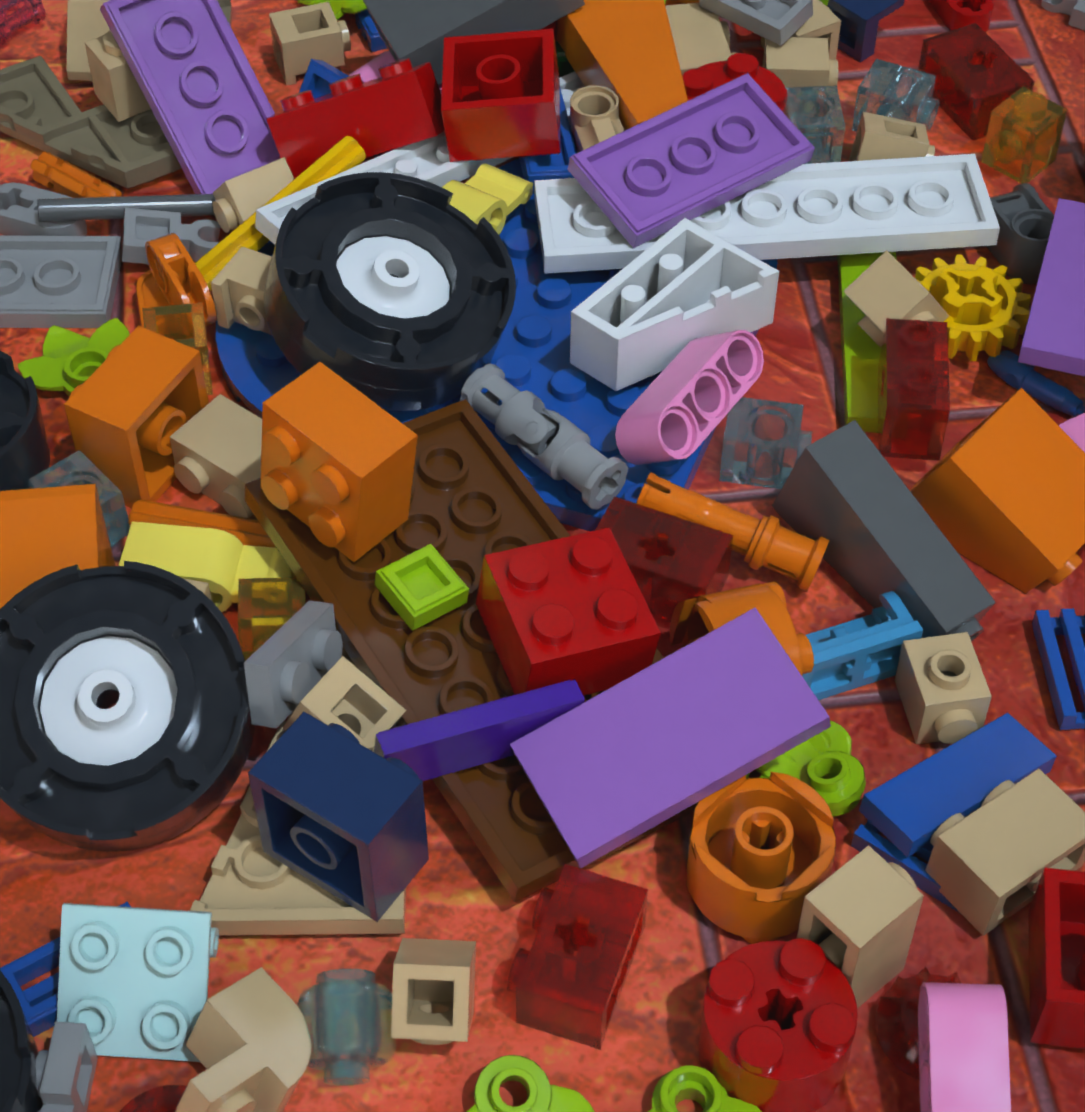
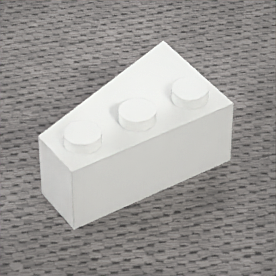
[570,218,779,391]

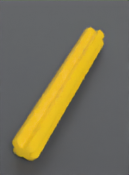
[195,136,366,291]

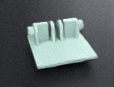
[57,903,219,1062]

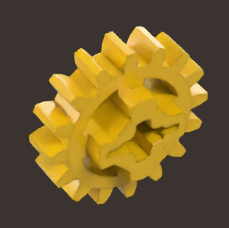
[915,254,1031,361]

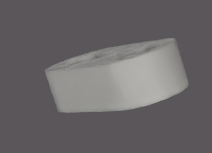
[0,182,88,236]

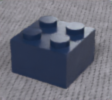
[248,712,429,922]

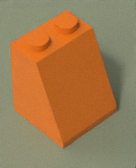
[910,387,1085,594]
[0,484,116,609]

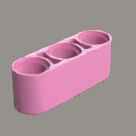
[615,330,764,465]
[918,982,1011,1112]

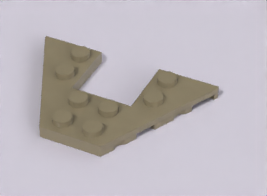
[0,0,232,189]

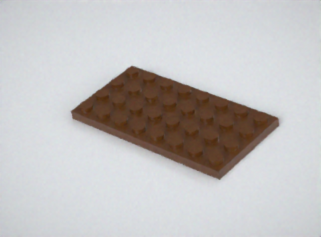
[245,399,750,902]

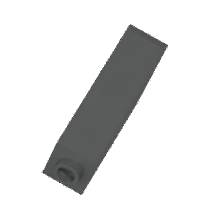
[363,0,585,85]
[772,420,996,642]

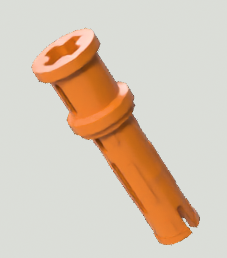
[635,472,830,592]

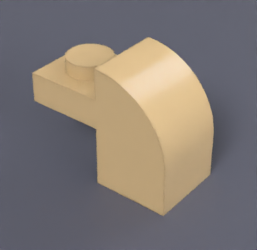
[175,967,312,1112]

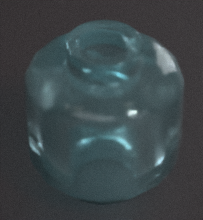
[297,969,396,1086]

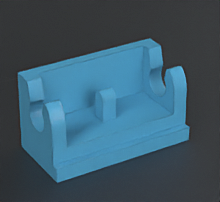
[803,591,923,700]

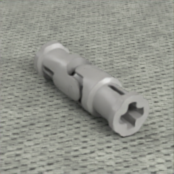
[460,363,628,510]

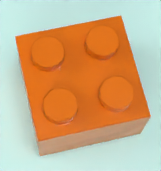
[64,325,209,509]
[260,362,418,562]

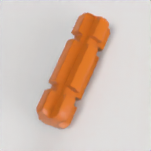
[30,152,122,198]

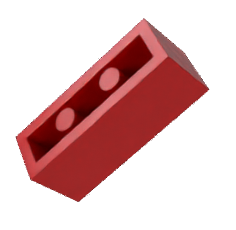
[266,58,444,179]

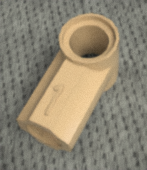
[570,85,624,153]

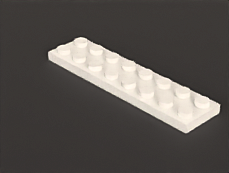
[534,154,1000,273]

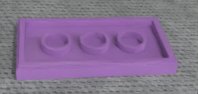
[100,0,281,194]
[568,73,815,248]
[1018,198,1085,376]
[510,607,831,868]

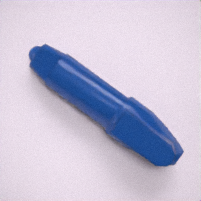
[987,350,1085,417]

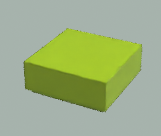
[375,544,469,631]

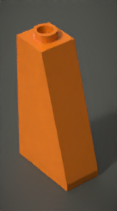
[556,0,688,131]

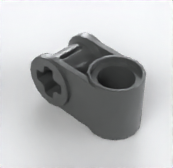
[986,183,1054,285]

